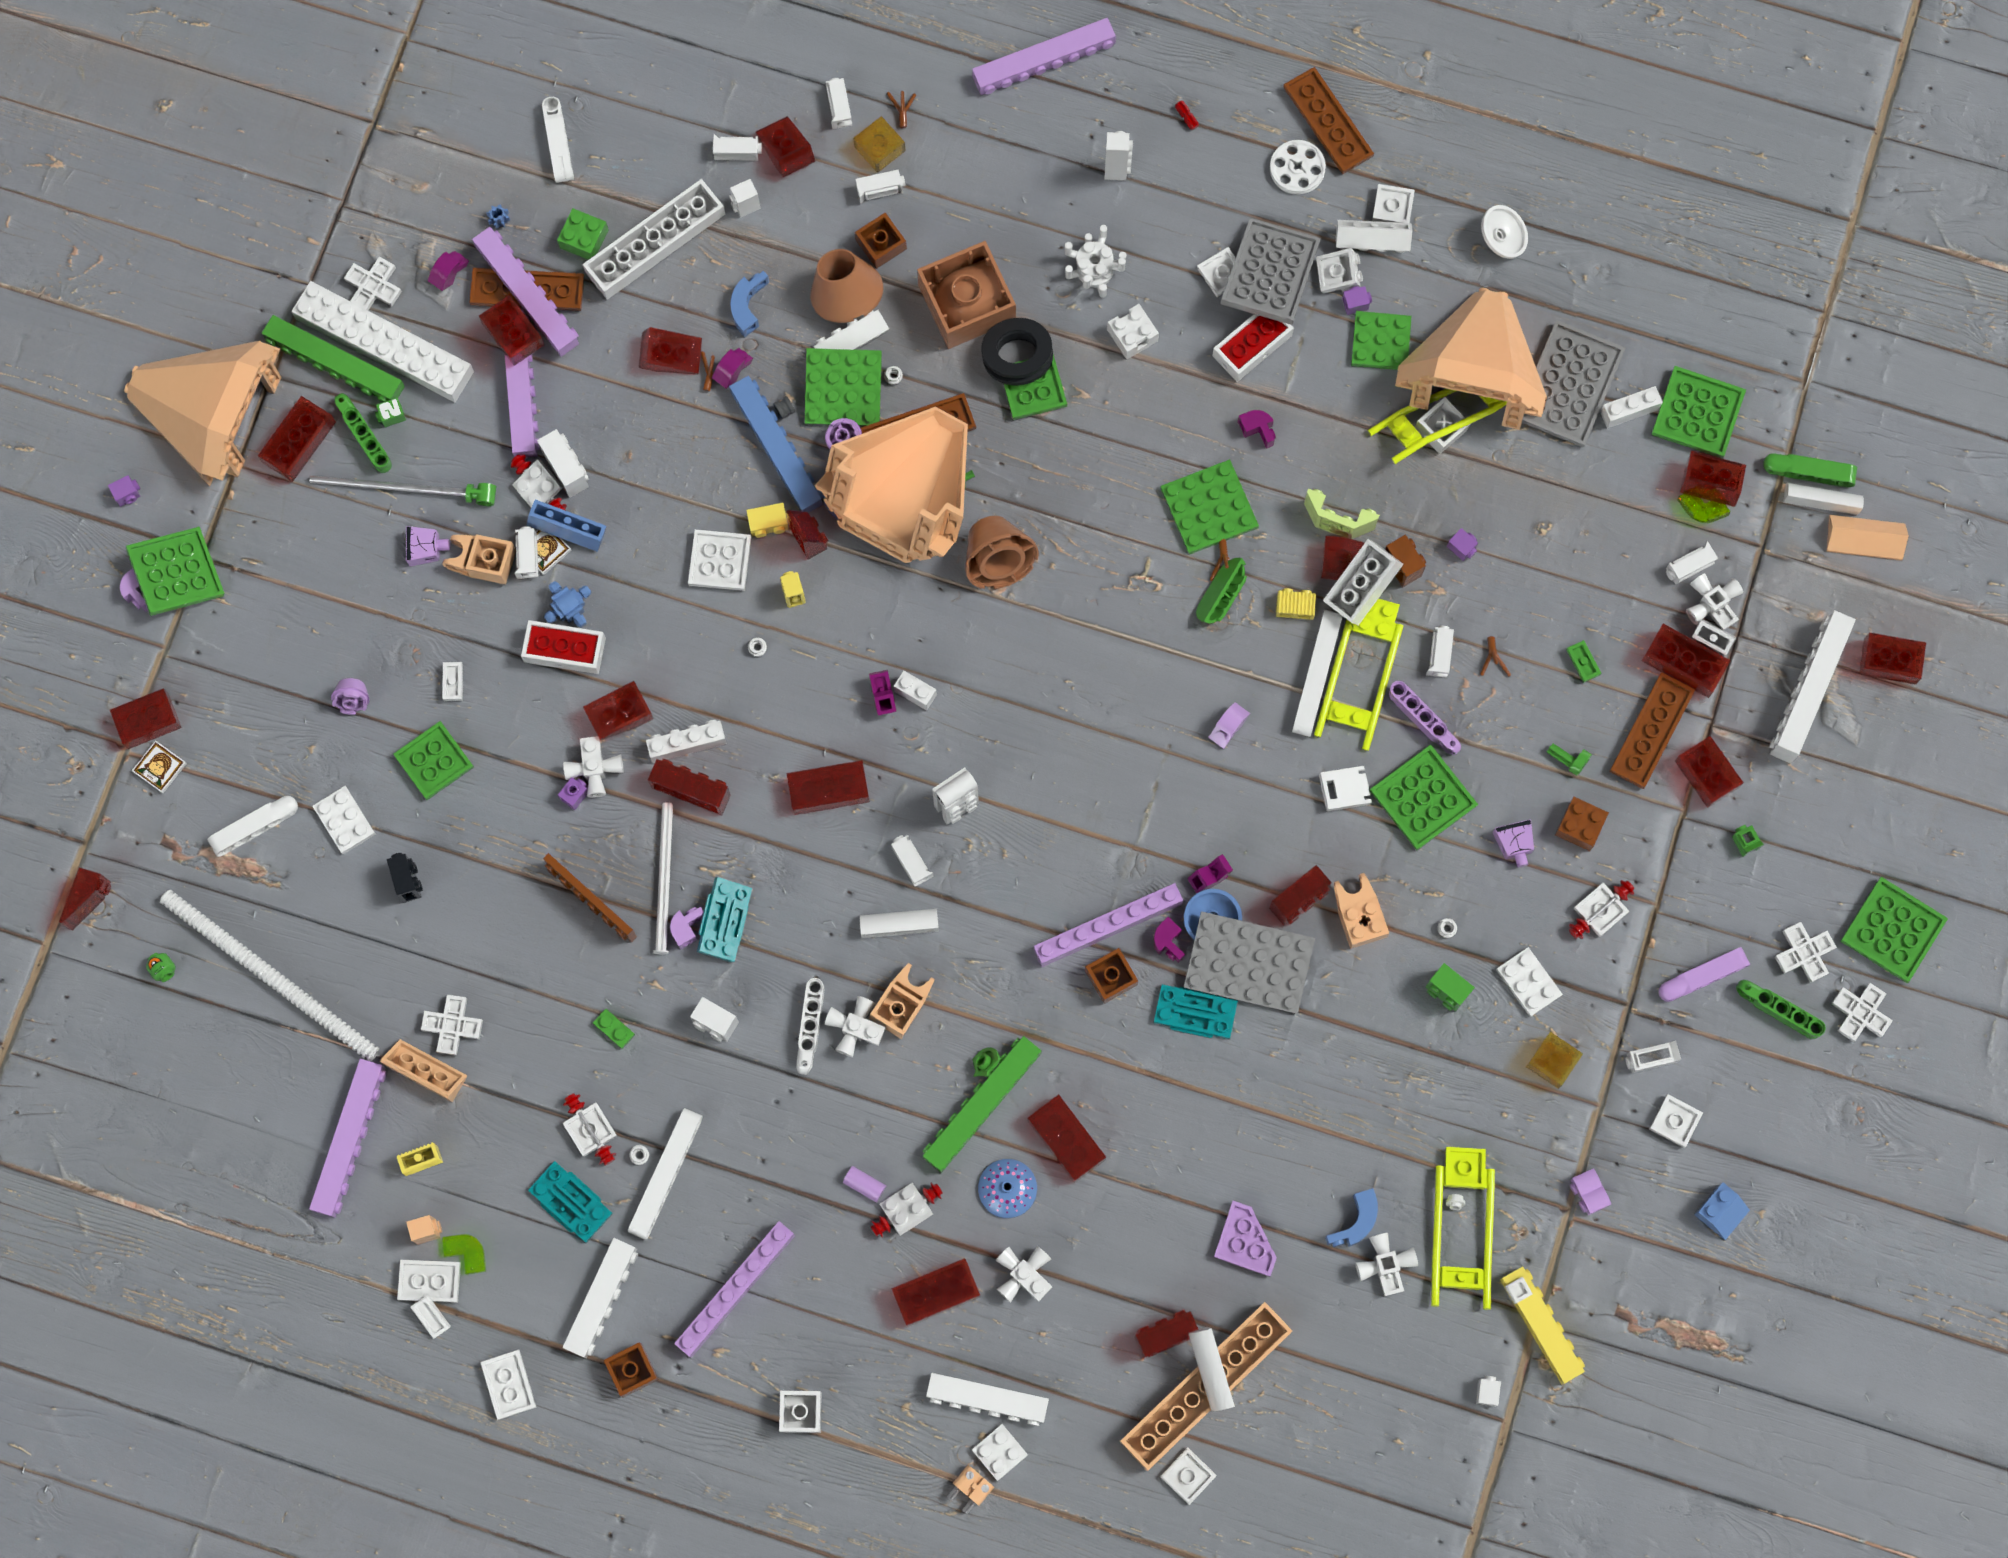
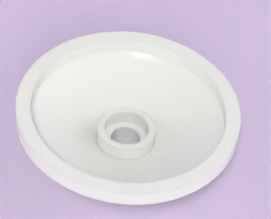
[1481,205,1528,259]

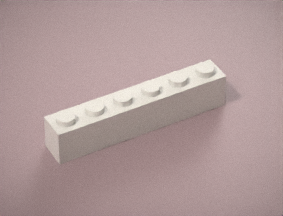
[563,1238,638,1359]
[926,1373,1049,1426]

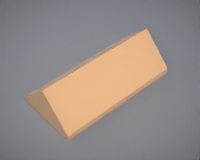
[1826,515,1909,560]
[380,1039,467,1102]

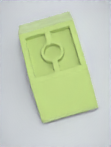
[1304,489,1380,540]

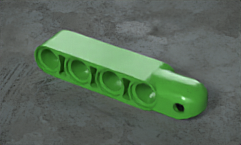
[335,393,392,473]
[1763,453,1857,488]
[1736,980,1826,1039]

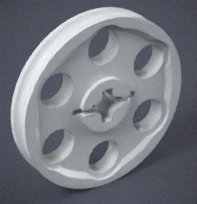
[1270,140,1326,195]

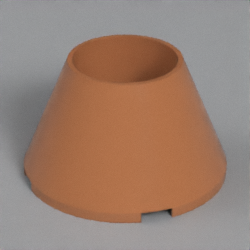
[810,249,883,323]
[965,516,1039,589]

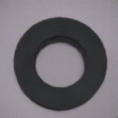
[981,318,1053,385]

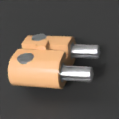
[947,1465,994,1514]

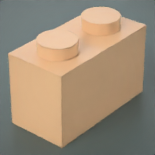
[406,1215,442,1245]

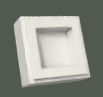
[1505,1277,1532,1304]

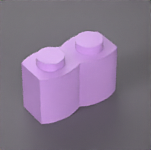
[1570,1168,1611,1216]

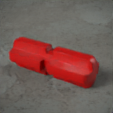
[1175,100,1199,130]

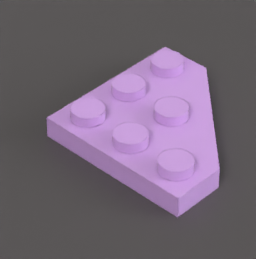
[1214,1201,1277,1277]

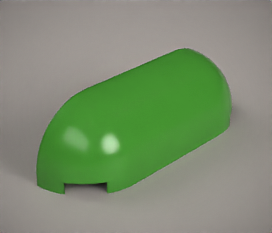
[1196,558,1247,624]

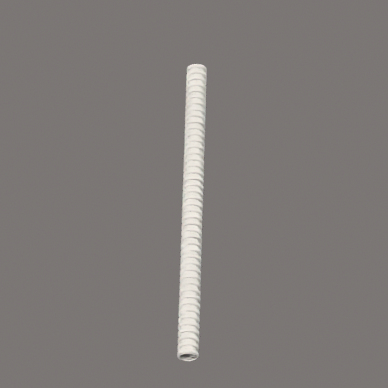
[160,890,379,1061]

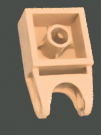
[442,534,516,585]
[1334,873,1389,949]
[869,963,935,1039]

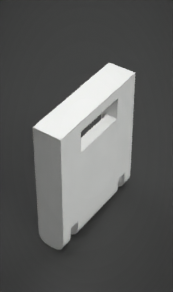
[1319,766,1372,811]

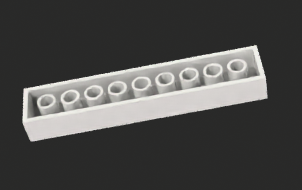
[291,281,474,403]

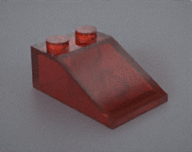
[756,116,816,177]
[639,327,702,375]
[786,510,828,560]
[1321,536,1364,580]
[583,681,653,741]
[59,867,111,931]

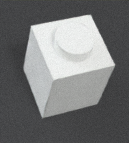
[1476,1376,1501,1407]

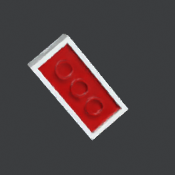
[1212,314,1294,382]
[521,620,606,674]

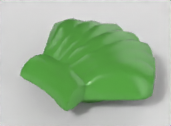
[973,1047,1001,1077]

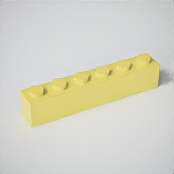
[1500,1267,1585,1385]

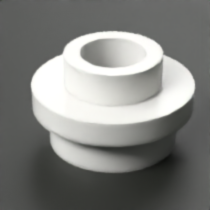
[884,366,903,385]
[748,638,767,657]
[1438,919,1457,938]
[629,1145,649,1165]
[1446,1194,1465,1210]

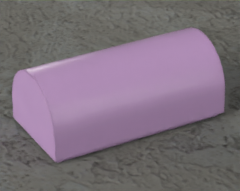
[843,1166,887,1203]

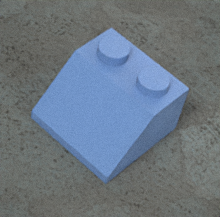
[1694,1182,1750,1240]

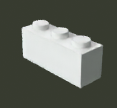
[1600,386,1663,429]

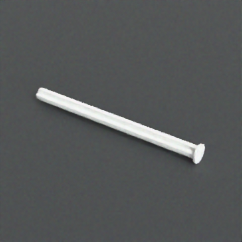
[653,802,673,955]

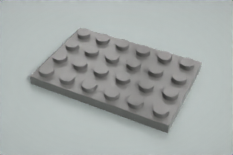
[1220,218,1321,325]
[1522,320,1626,448]
[1184,911,1315,1014]

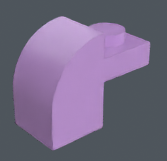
[120,568,148,612]
[1208,702,1250,749]
[670,907,703,950]

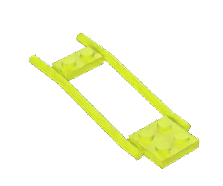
[1368,388,1507,464]
[1314,598,1404,751]
[1431,1147,1495,1310]

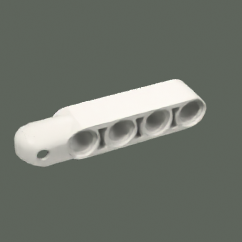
[542,97,574,183]
[207,796,298,857]
[796,978,825,1075]

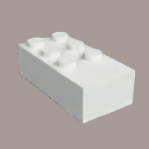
[1323,539,1403,626]

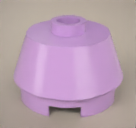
[825,418,862,449]
[331,678,370,715]

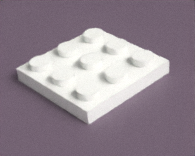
[688,529,751,591]

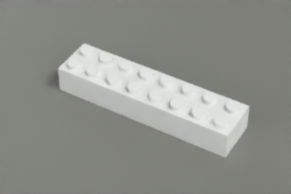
[582,179,726,300]
[1769,610,1856,764]

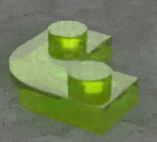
[1677,490,1731,523]
[442,1234,486,1274]

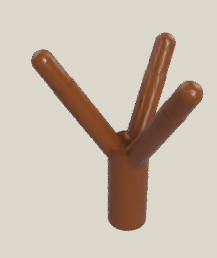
[887,91,916,128]
[701,351,715,392]
[1210,539,1230,581]
[1480,636,1511,677]

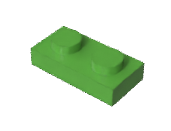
[1566,640,1602,683]
[593,1009,635,1049]

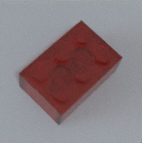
[479,295,544,366]
[1680,450,1746,507]
[1859,632,1926,685]
[110,688,182,749]
[1675,736,1744,808]
[1269,865,1332,926]
[1134,1310,1199,1360]

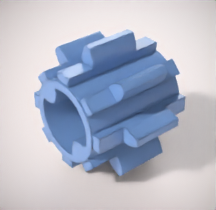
[486,204,510,229]

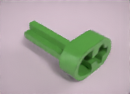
[1547,743,1592,776]

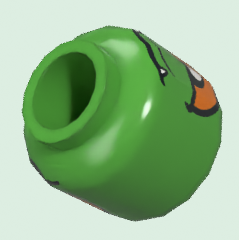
[146,953,176,982]

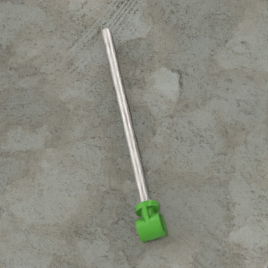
[310,476,497,506]

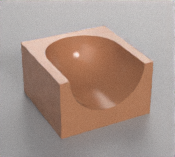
[917,241,1016,349]

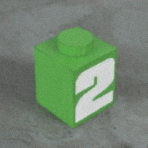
[375,398,406,428]

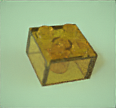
[853,116,906,173]
[1526,1032,1583,1089]

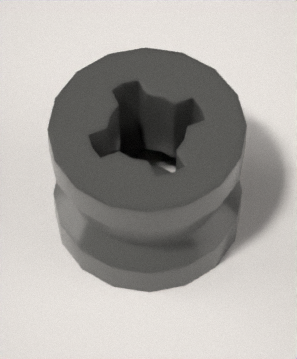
[773,396,795,419]

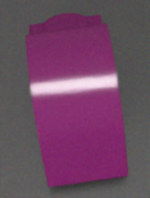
[428,251,469,291]
[712,348,753,389]
[1238,410,1276,449]
[869,670,897,715]
[1187,854,1233,893]
[1154,917,1185,963]

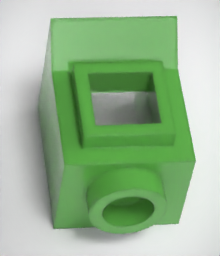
[1732,825,1764,857]

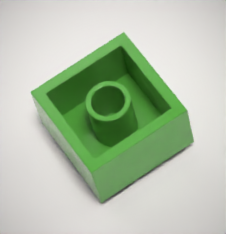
[557,208,609,260]
[1425,963,1475,1012]

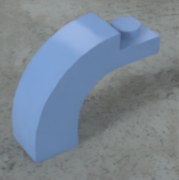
[731,271,769,337]
[1325,1188,1378,1247]

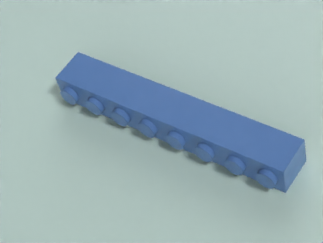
[729,376,824,516]

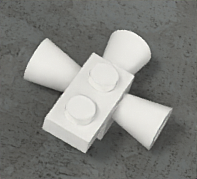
[1686,573,1743,630]
[563,736,624,798]
[824,996,886,1058]
[1355,1233,1418,1297]
[996,1246,1052,1303]

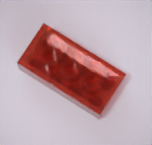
[258,396,336,482]
[1642,623,1731,698]
[648,759,731,816]
[787,760,870,815]
[1027,1094,1106,1183]
[891,1258,981,1327]

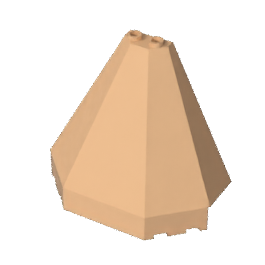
[1395,288,1547,430]
[124,341,281,486]
[815,407,968,563]

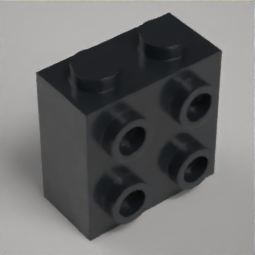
[386,853,423,903]

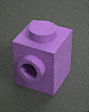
[1342,286,1372,315]
[108,475,141,507]
[1447,528,1478,561]
[558,777,588,810]

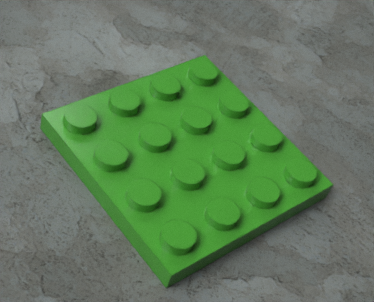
[805,348,882,425]
[1651,366,1746,459]
[1160,459,1259,555]
[126,527,225,616]
[1370,745,1478,850]
[1840,877,1948,983]

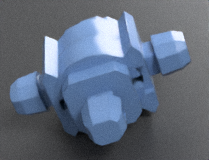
[544,581,592,628]

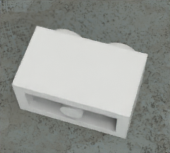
[729,179,761,217]
[1692,620,1737,655]
[894,670,937,711]

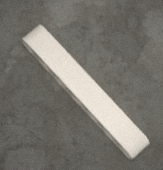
[1292,610,1343,737]
[628,1108,703,1240]

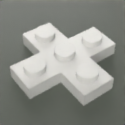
[344,257,402,310]
[1775,922,1837,983]
[1831,983,1893,1042]
[421,995,483,1056]

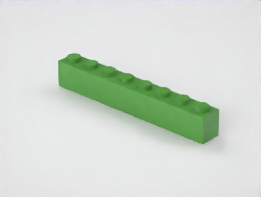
[262,315,405,403]
[923,1036,1042,1173]

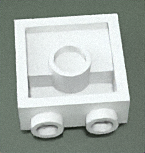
[1316,248,1363,294]

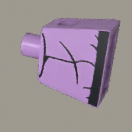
[406,526,450,566]
[1493,819,1534,868]

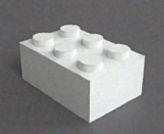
[537,429,589,498]

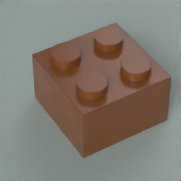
[855,212,907,269]
[1385,534,1426,588]
[1555,797,1609,851]
[1085,948,1138,1004]
[604,1342,659,1398]

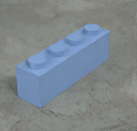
[527,499,606,552]

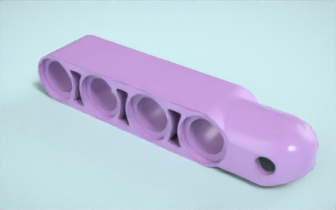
[1388,681,1461,755]
[1658,947,1750,1002]

